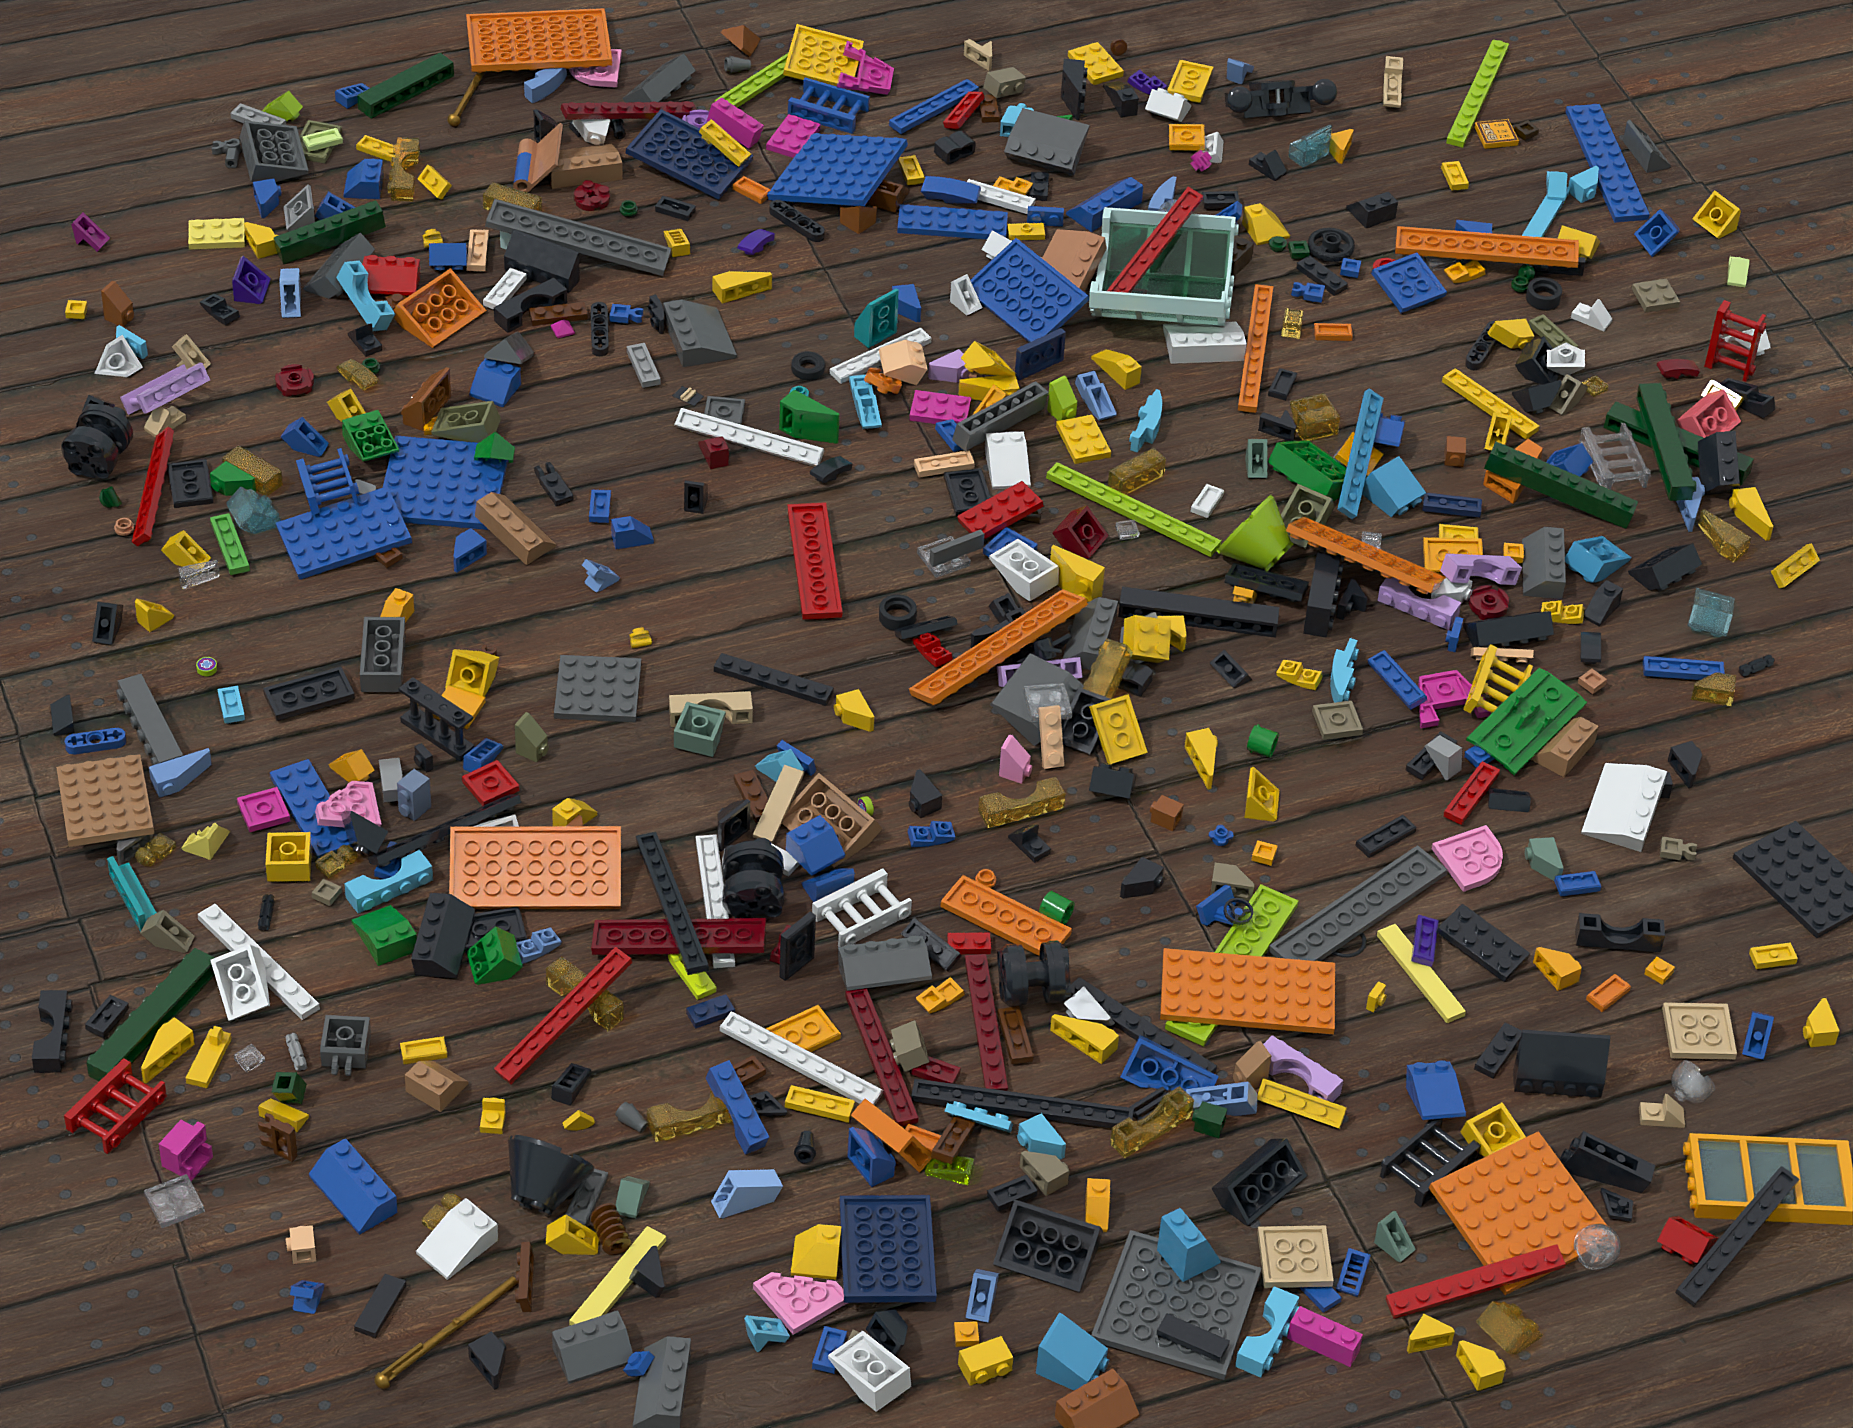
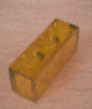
[483,182,542,212]
[222,446,283,497]
[1108,448,1166,495]
[1083,638,1133,699]

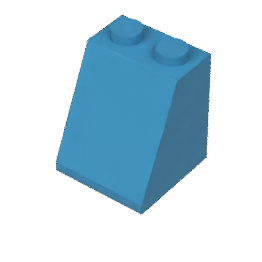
[1362,456,1426,517]
[1157,1208,1221,1282]
[1036,1313,1109,1391]

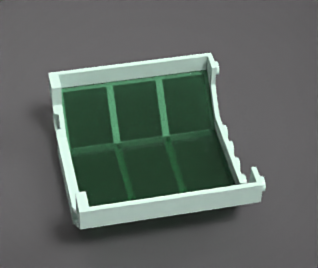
[1089,207,1239,326]

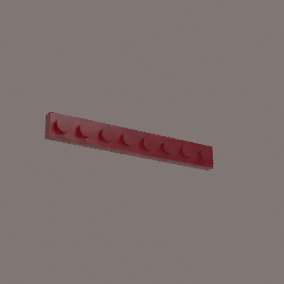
[560,101,697,120]
[965,954,1008,1091]
[845,988,919,1127]

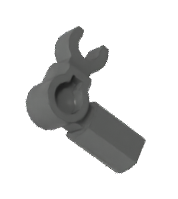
[211,138,242,168]

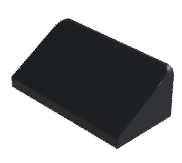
[1210,650,1252,689]
[50,694,75,736]
[1488,788,1531,812]

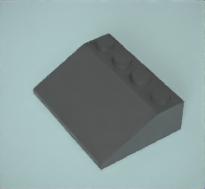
[1004,108,1090,176]
[240,120,309,182]
[663,300,737,367]
[990,653,1084,746]

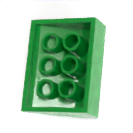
[1268,440,1347,501]

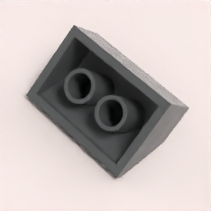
[552,1310,633,1384]

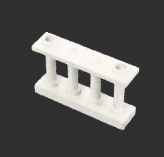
[812,868,912,947]

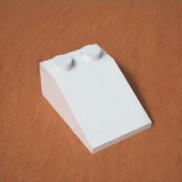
[985,431,1031,490]
[989,539,1059,601]
[211,945,270,1021]
[416,1198,498,1280]
[828,1331,911,1412]

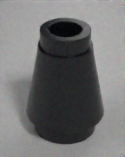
[794,1130,816,1163]

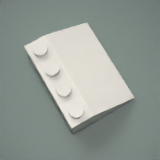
[1163,322,1246,364]
[1581,763,1667,852]

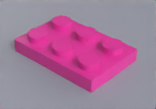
[766,114,821,158]
[909,390,971,424]

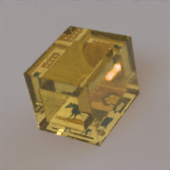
[1281,308,1304,339]

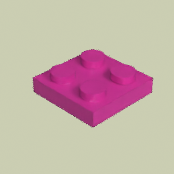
[237,787,290,832]

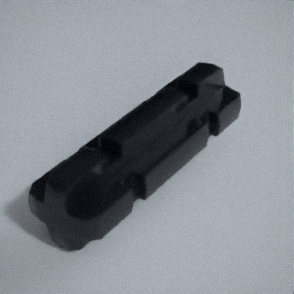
[1738,654,1775,677]
[258,894,275,931]

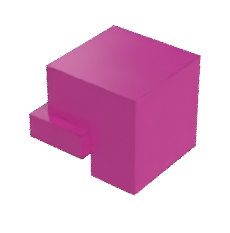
[159,1120,213,1181]

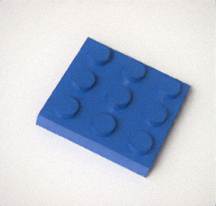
[1371,253,1447,313]

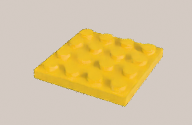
[783,24,864,91]

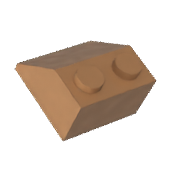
[405,1061,468,1112]

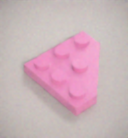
[315,781,381,827]
[753,1272,847,1335]

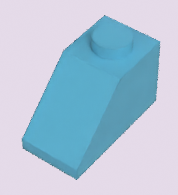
[1568,166,1599,203]
[755,749,804,782]
[1017,1113,1066,1159]

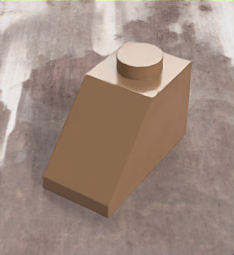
[1233,1041,1272,1089]

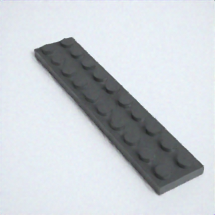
[485,199,672,276]
[1269,845,1448,961]

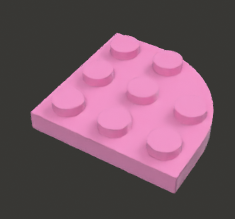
[569,49,622,87]
[1432,825,1503,892]

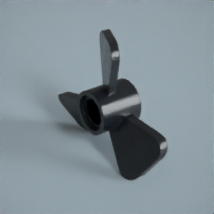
[1013,633,1072,664]

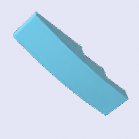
[849,375,882,429]

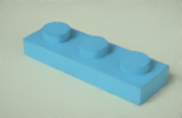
[945,1101,1013,1133]

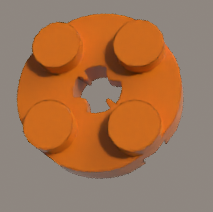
[864,368,902,394]

